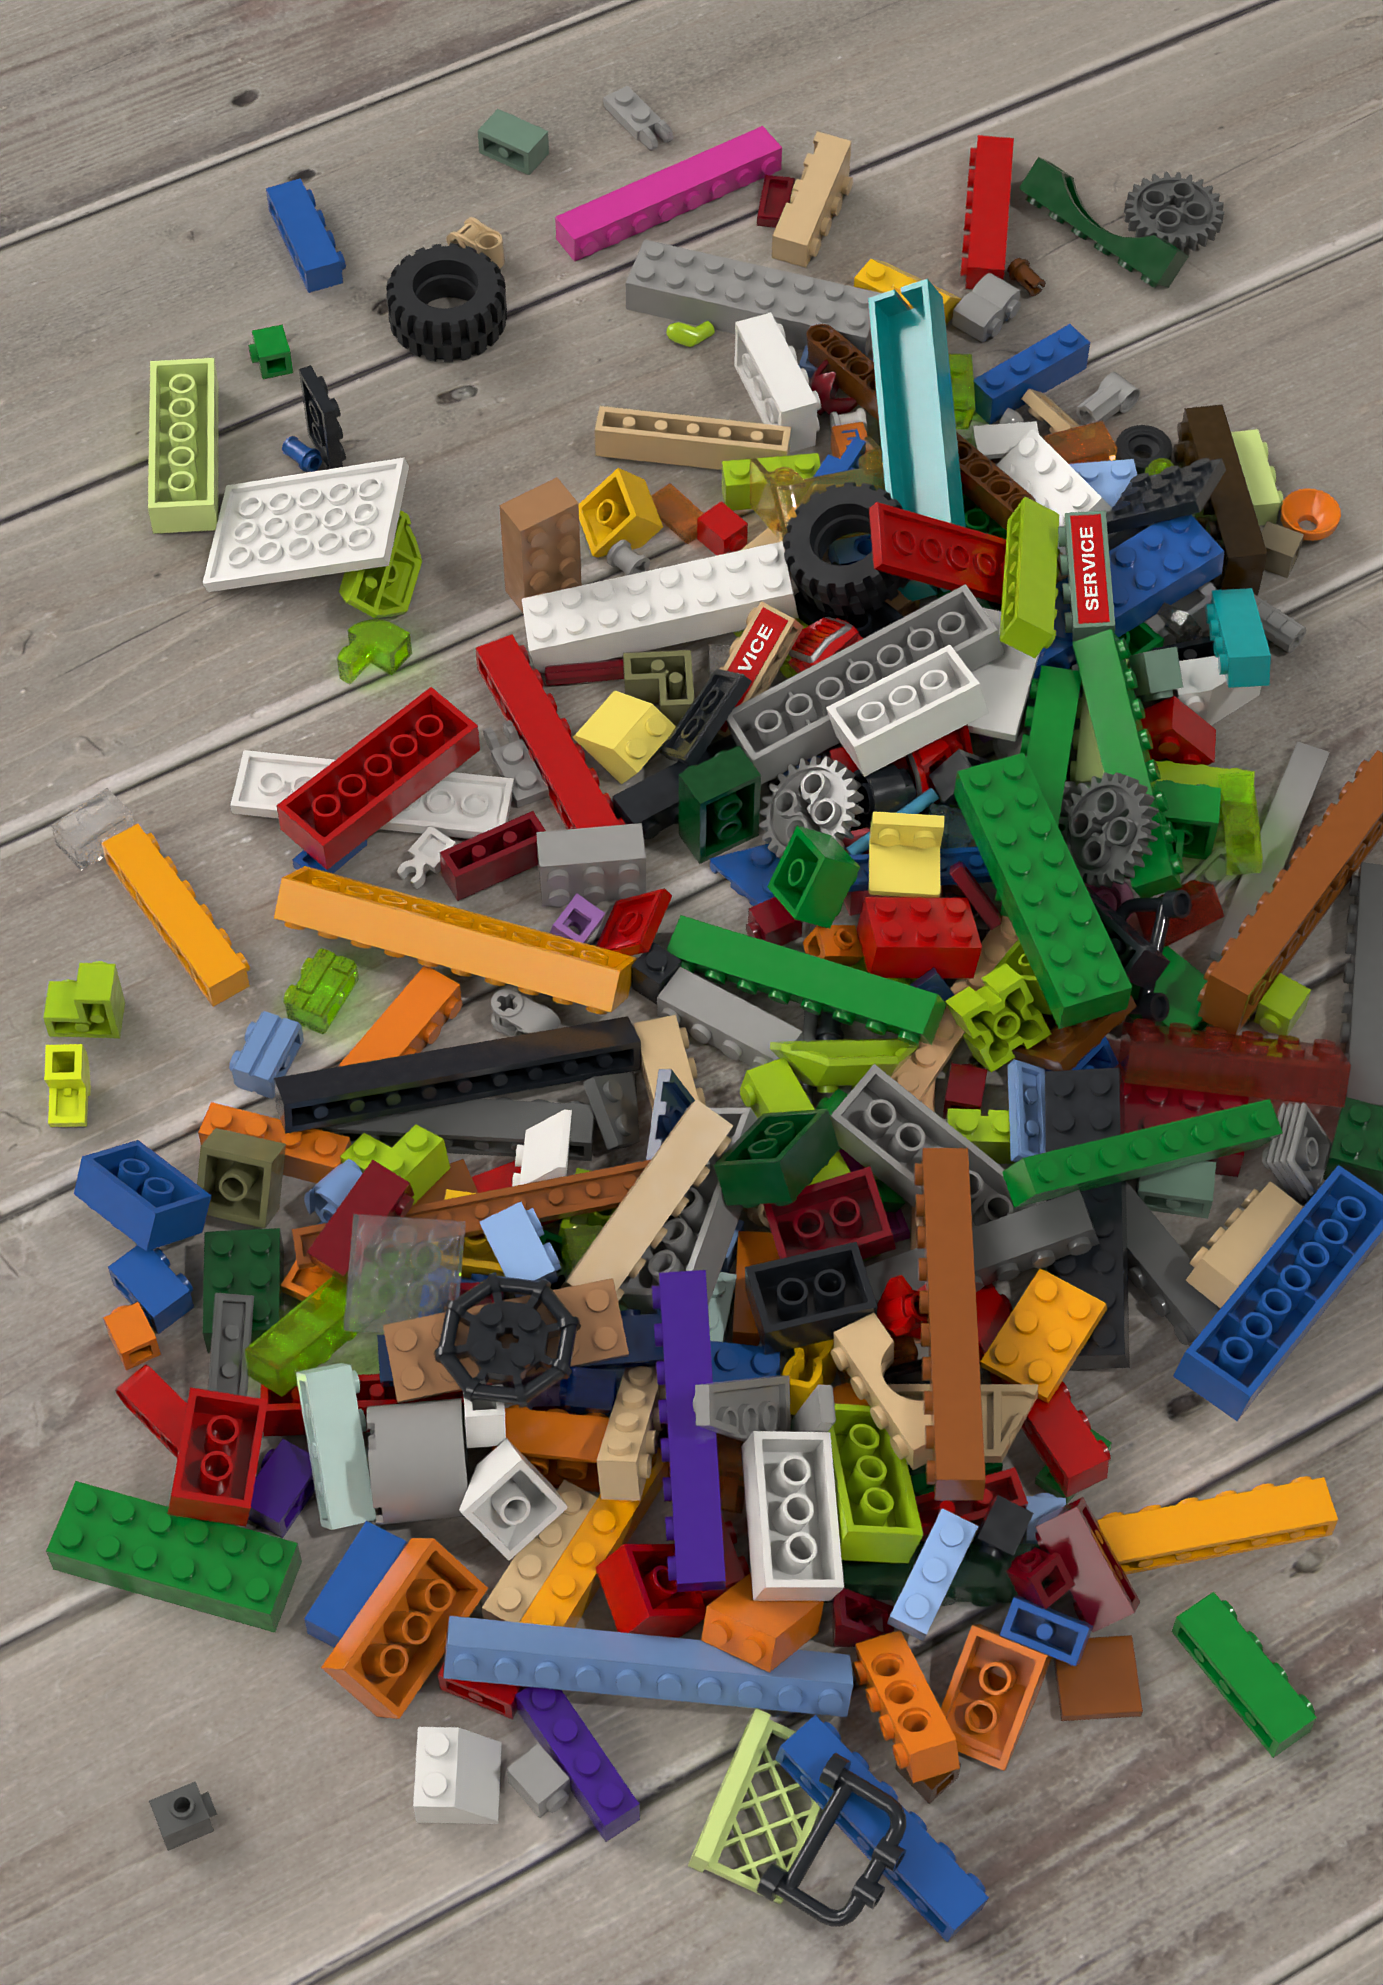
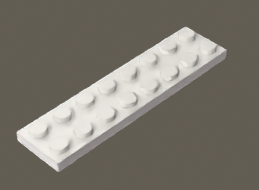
[230,750,514,839]

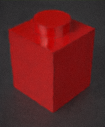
[697,501,748,556]

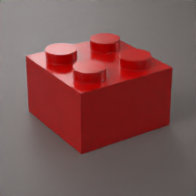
[595,1544,706,1638]

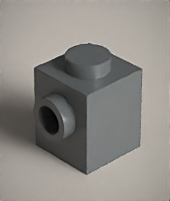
[149,1781,217,1851]

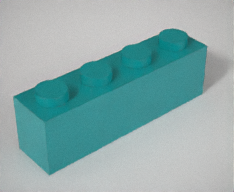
[1205,588,1271,688]

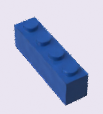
[266,178,346,293]
[970,324,1090,424]

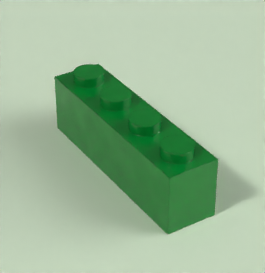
[1171,1591,1317,1758]

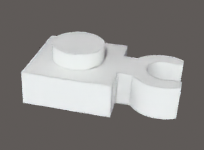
[397,825,457,889]

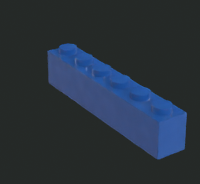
[775,1715,989,1942]

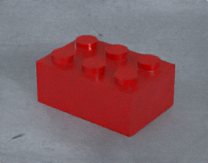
[857,897,982,979]
[168,1387,268,1527]

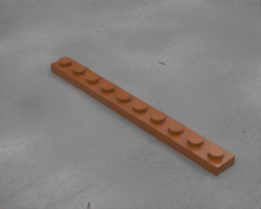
[292,1160,651,1269]

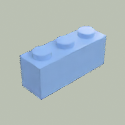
[887,1508,978,1641]

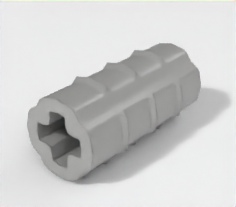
[1254,594,1306,653]

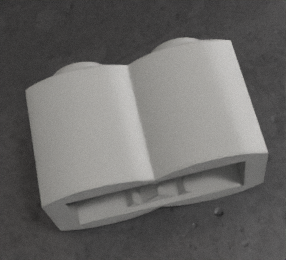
[952,273,1021,343]

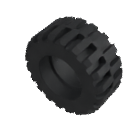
[386,243,507,363]
[783,482,910,616]

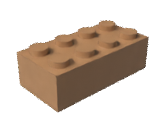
[499,477,582,614]

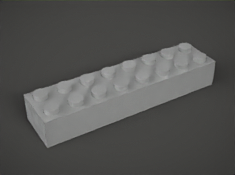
[626,239,882,357]
[726,584,1004,784]

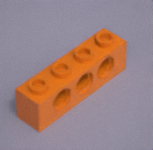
[852,1630,960,1783]

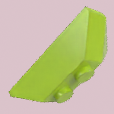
[339,510,422,618]
[770,1038,919,1093]

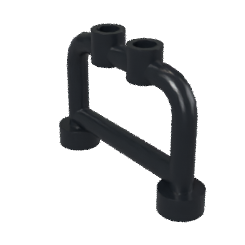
[1116,890,1192,1022]
[757,1753,906,1927]

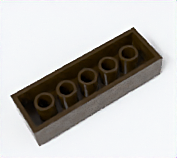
[1173,404,1268,596]

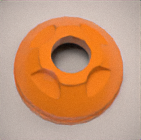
[1281,488,1341,541]

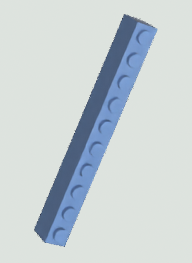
[443,1616,853,1717]

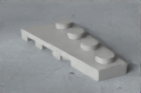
[693,1375,791,1442]

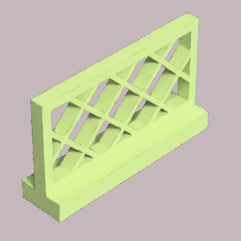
[688,1708,820,1904]

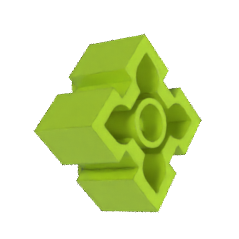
[945,963,1051,1073]

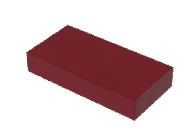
[757,175,795,228]
[950,860,1002,931]

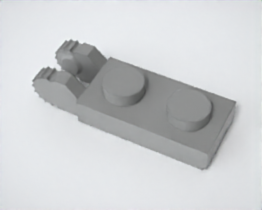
[603,85,674,150]
[483,720,549,808]

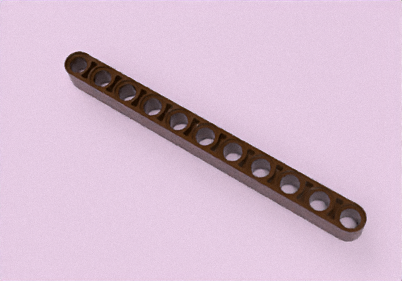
[806,324,1036,531]

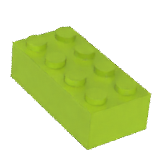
[828,1403,923,1563]

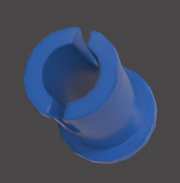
[282,436,322,472]

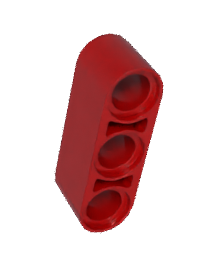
[115,1364,187,1458]

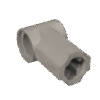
[1076,372,1140,430]

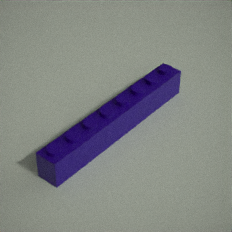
[652,1270,726,1592]

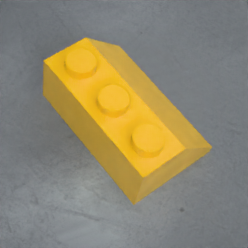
[854,259,962,325]

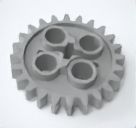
[759,755,864,859]

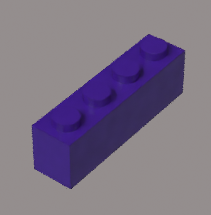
[516,1687,640,1842]

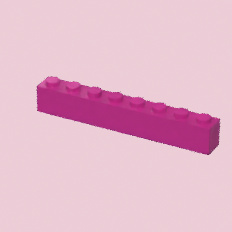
[555,126,782,262]

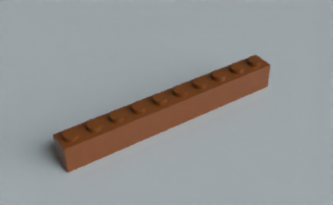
[914,1148,986,1500]

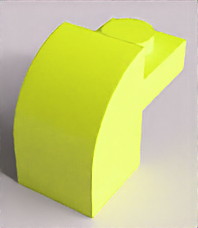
[44,1044,91,1127]

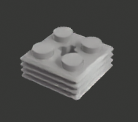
[1262,1102,1332,1202]

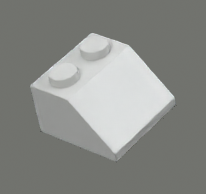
[512,1110,572,1186]
[459,1438,568,1561]
[413,1727,502,1824]

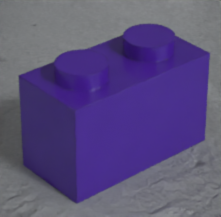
[248,1439,315,1538]

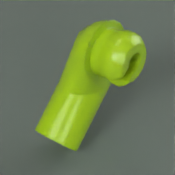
[666,321,715,347]

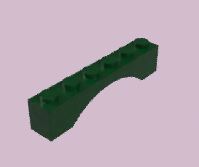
[1019,157,1189,288]

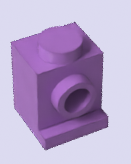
[550,893,605,943]

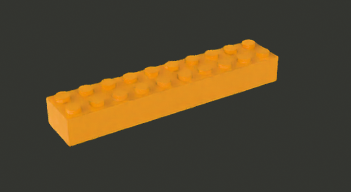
[274,866,637,1014]

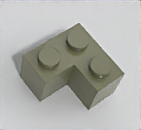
[623,650,694,726]

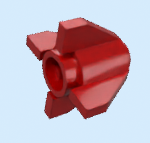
[877,1274,927,1339]

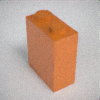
[701,1573,824,1673]

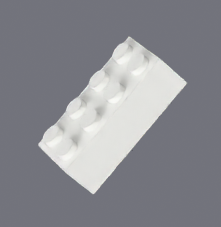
[734,312,821,453]
[996,429,1112,555]
[826,645,989,777]
[741,1431,844,1601]

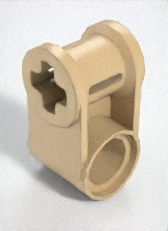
[446,217,505,268]

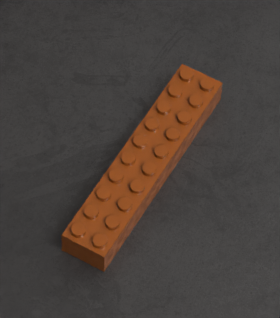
[1197,750,1383,1038]

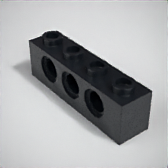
[1086,886,1170,991]

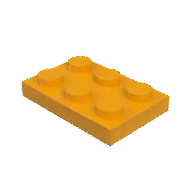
[980,1268,1107,1403]

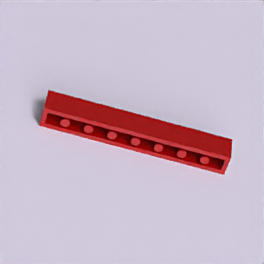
[475,634,626,830]

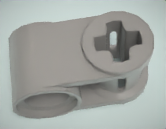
[491,989,561,1037]

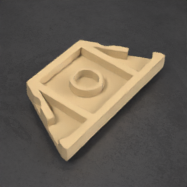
[887,1384,1038,1463]

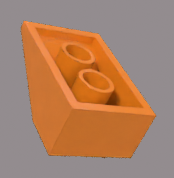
[941,1624,1052,1771]

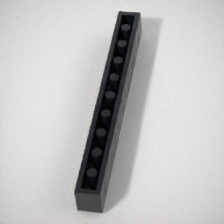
[274,1016,641,1134]

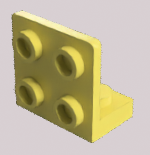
[868,812,944,898]

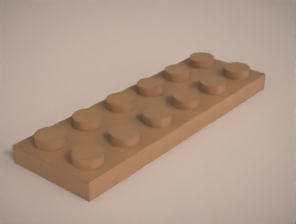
[383,1278,629,1404]

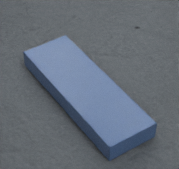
[1007,1059,1046,1162]

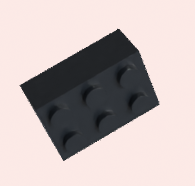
[745,1241,878,1355]

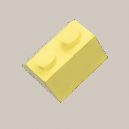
[573,691,676,785]

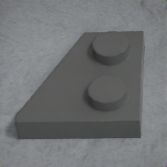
[583,1072,640,1150]

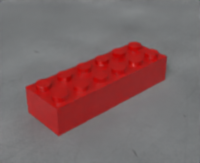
[276,687,480,870]

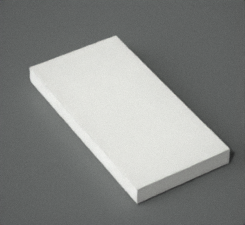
[968,608,1040,742]

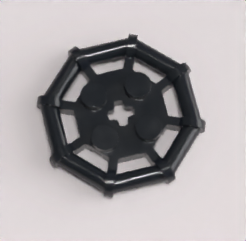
[434,1272,581,1408]

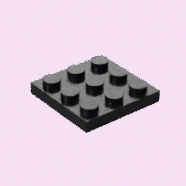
[1106,458,1226,534]

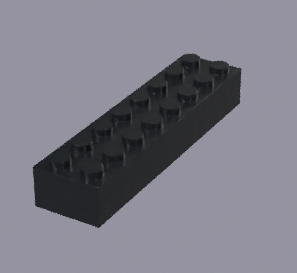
[1045,1068,1130,1370]

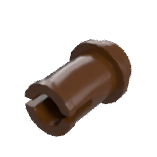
[1007,258,1046,297]

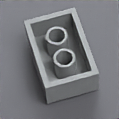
[536,823,646,907]

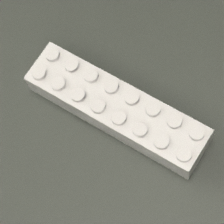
[522,541,799,674]

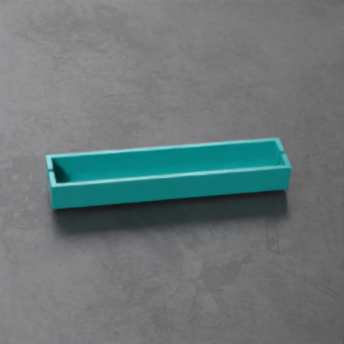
[868,279,966,601]

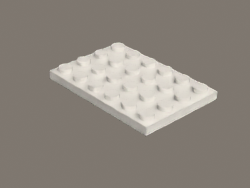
[203,458,409,592]

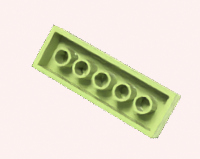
[148,358,219,534]

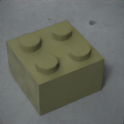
[197,1128,286,1228]

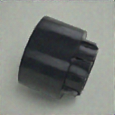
[853,763,917,829]

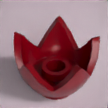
[809,359,859,416]

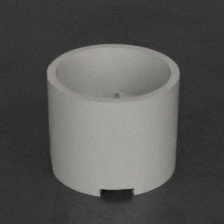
[367,1398,470,1525]

